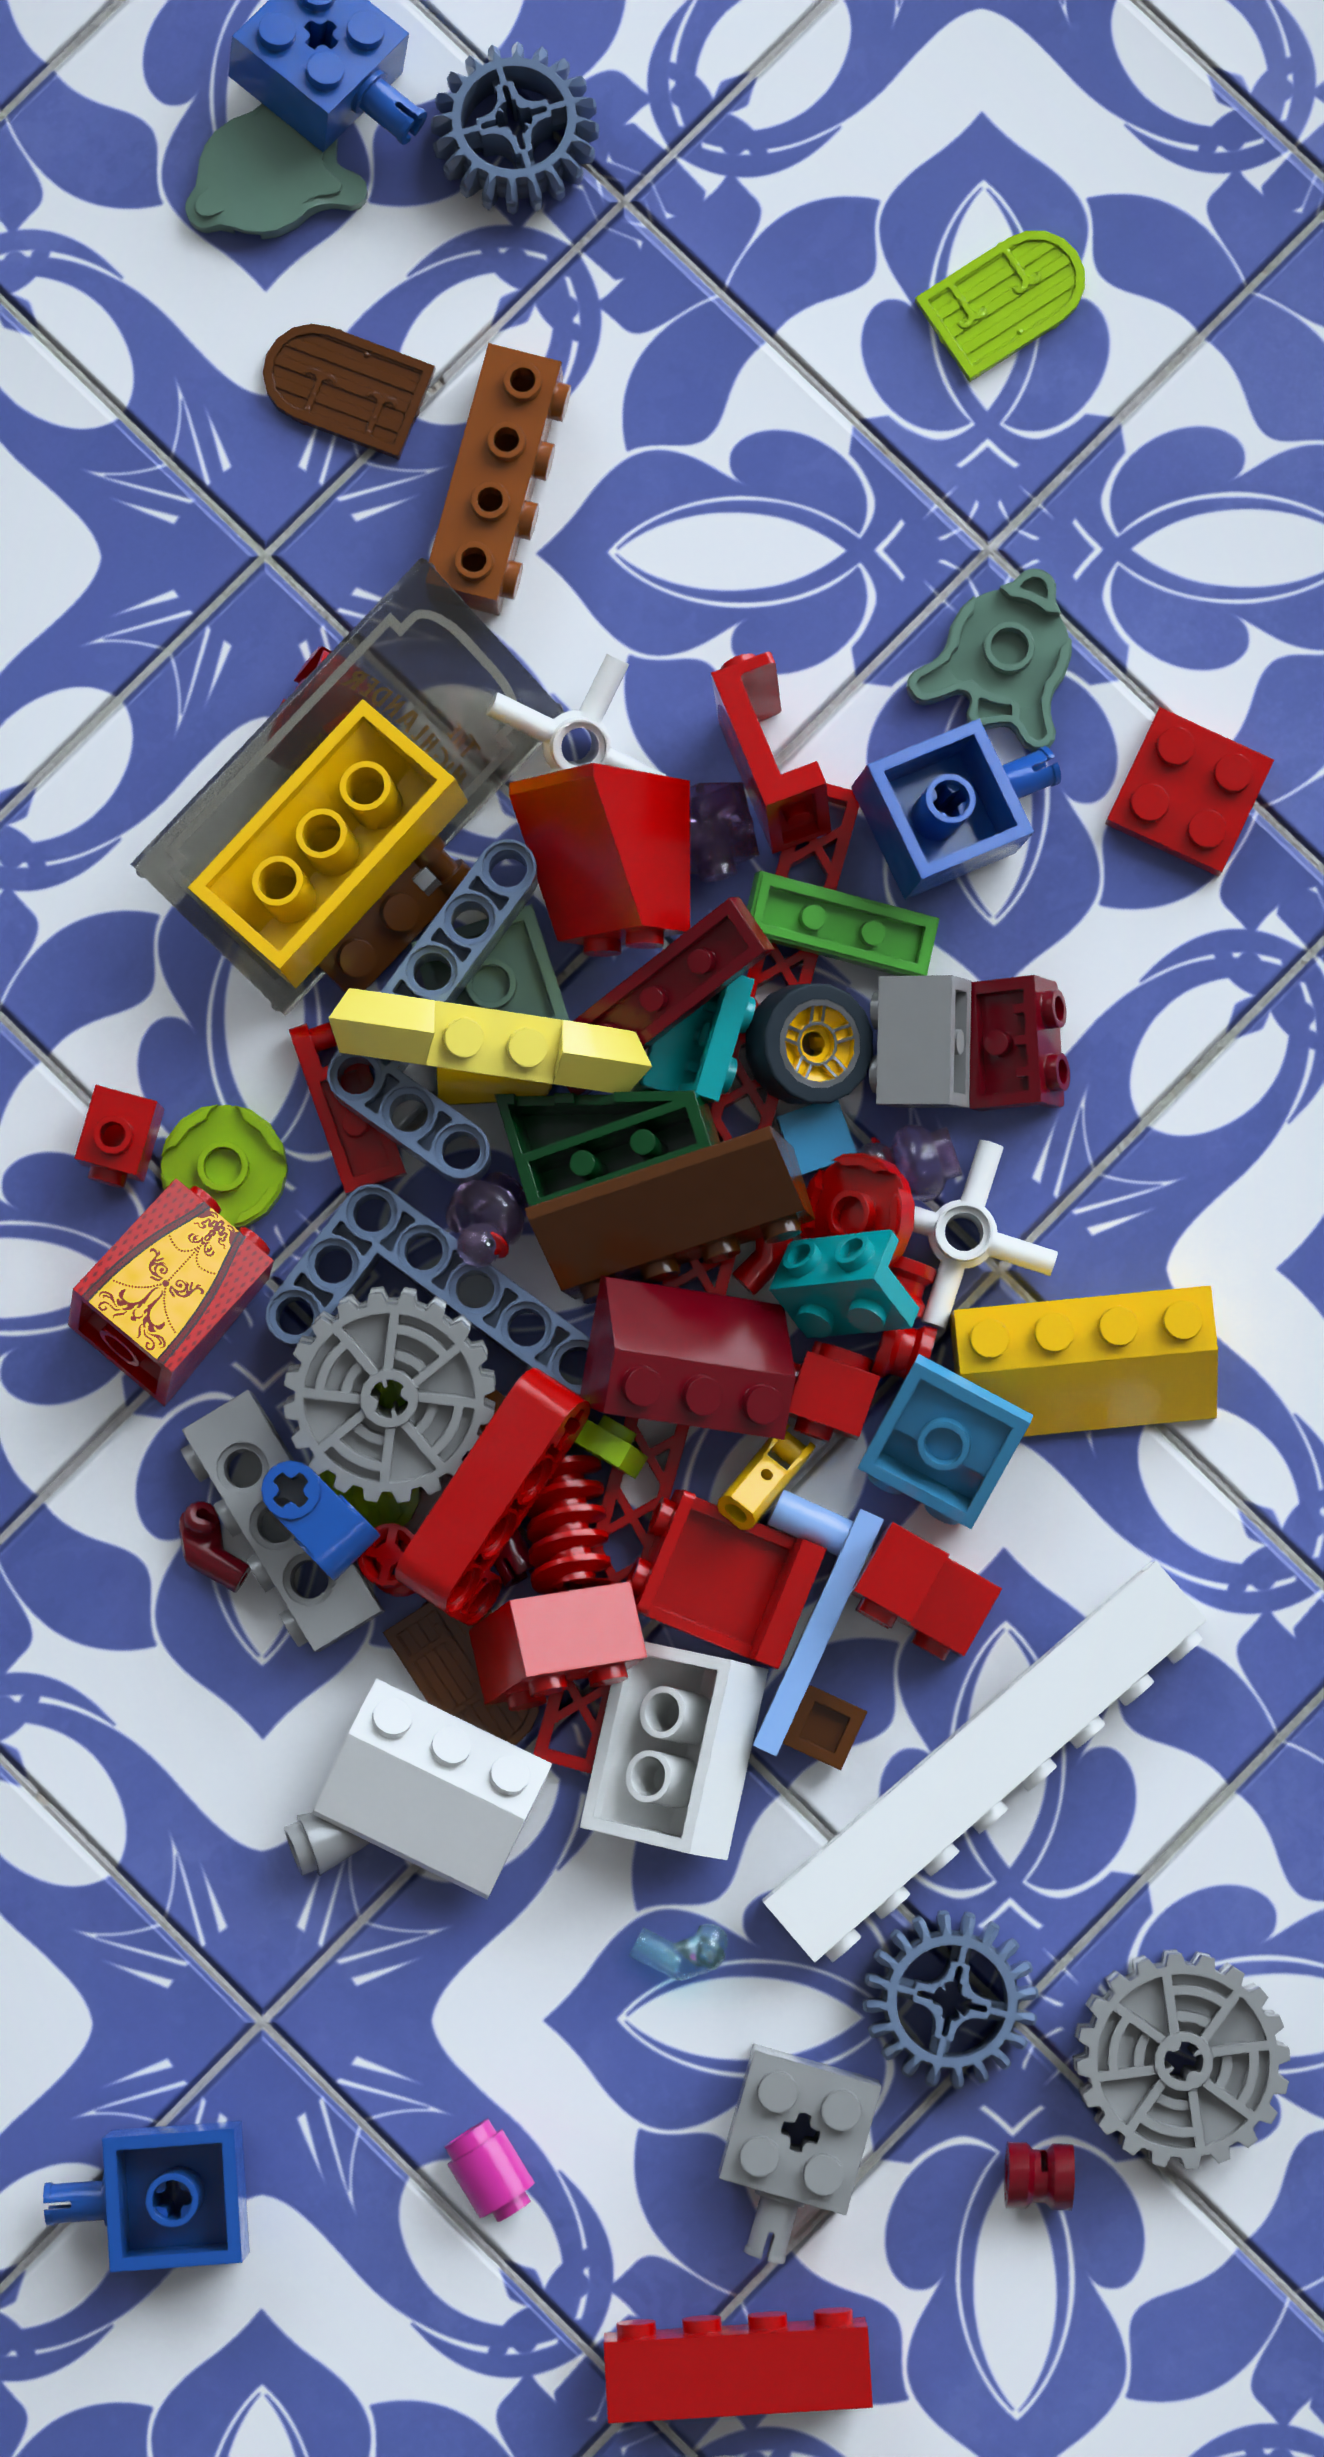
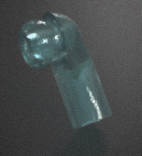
[629,1924,729,1981]

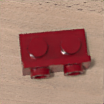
[969,975,1070,1111]

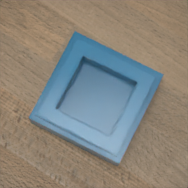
[776,1100,857,1177]

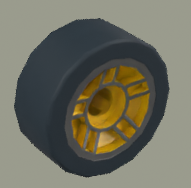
[746,984,873,1104]

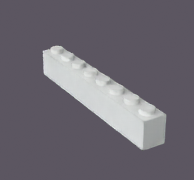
[762,1561,1207,1963]

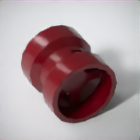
[1004,2142,1075,2211]

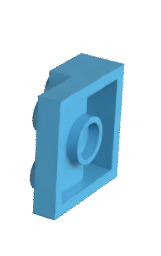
[857,1354,1033,1529]

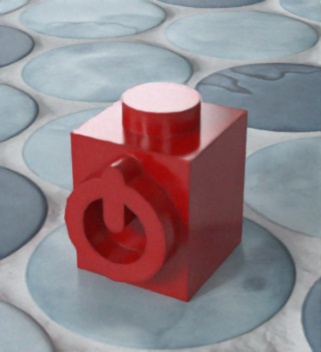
[74,1085,165,1188]
[789,1341,880,1442]

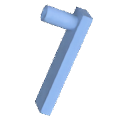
[752,1489,884,1756]

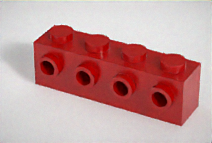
[603,2307,873,2424]

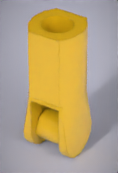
[437,1067,552,1105]
[717,1423,816,1530]

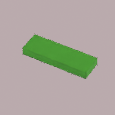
[747,871,940,976]

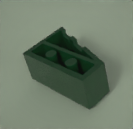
[494,1090,720,1207]

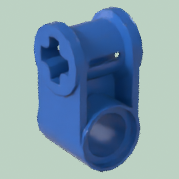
[261,1460,381,1581]

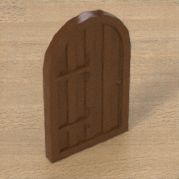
[263,323,436,460]
[383,1601,539,1745]

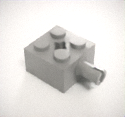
[718,2044,882,2264]

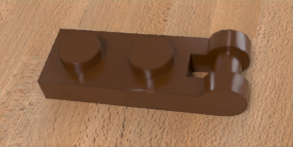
[317,835,471,993]

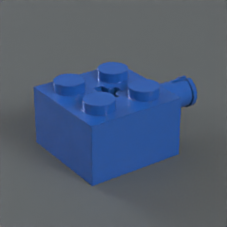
[228,0,428,152]
[851,718,1061,900]
[43,2121,250,2272]

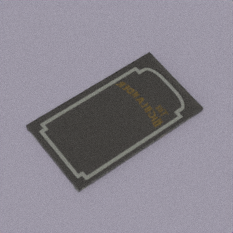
[130,557,564,1016]

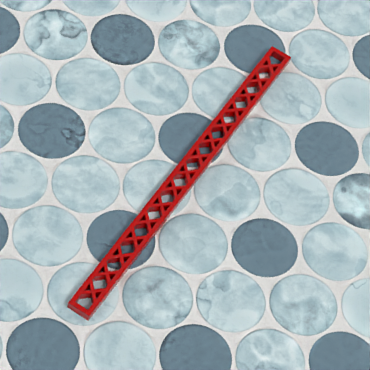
[533,783,859,1774]

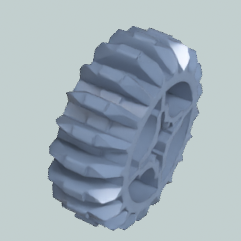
[431,41,599,215]
[862,1910,1039,2089]

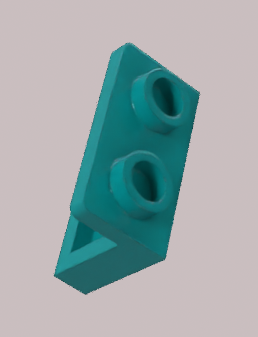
[639,975,756,1103]
[769,1229,920,1338]

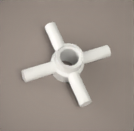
[486,654,666,776]
[913,1140,1058,1329]

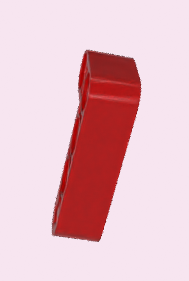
[395,1368,590,1626]

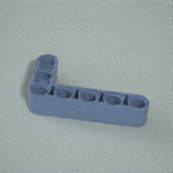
[327,839,538,1185]
[265,1184,590,1395]

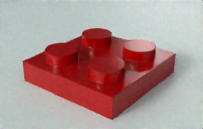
[1105,707,1274,877]

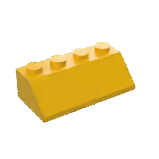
[188,699,468,989]
[949,1285,1218,1437]

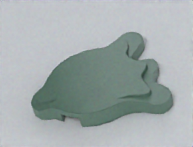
[185,103,368,239]
[906,568,1072,753]

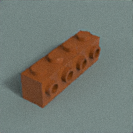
[423,343,571,616]

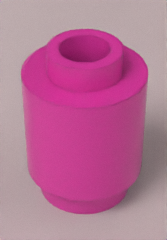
[444,2119,535,2222]

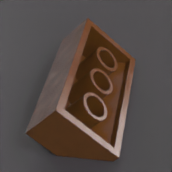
[525,1126,816,1304]

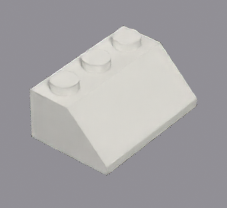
[580,1642,769,1860]
[312,1678,552,1899]

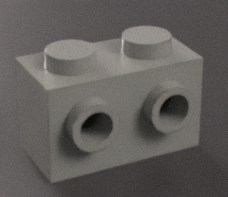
[869,975,971,1108]

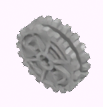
[283,1286,496,1503]
[1072,1949,1290,2169]

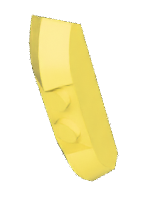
[329,988,652,1093]

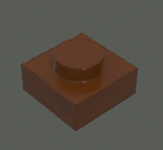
[782,1685,868,1770]

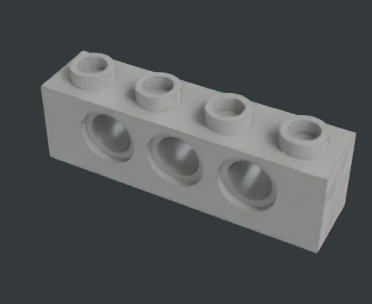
[180,1390,385,1652]

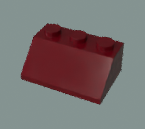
[580,1275,796,1440]

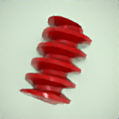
[526,1455,613,1595]

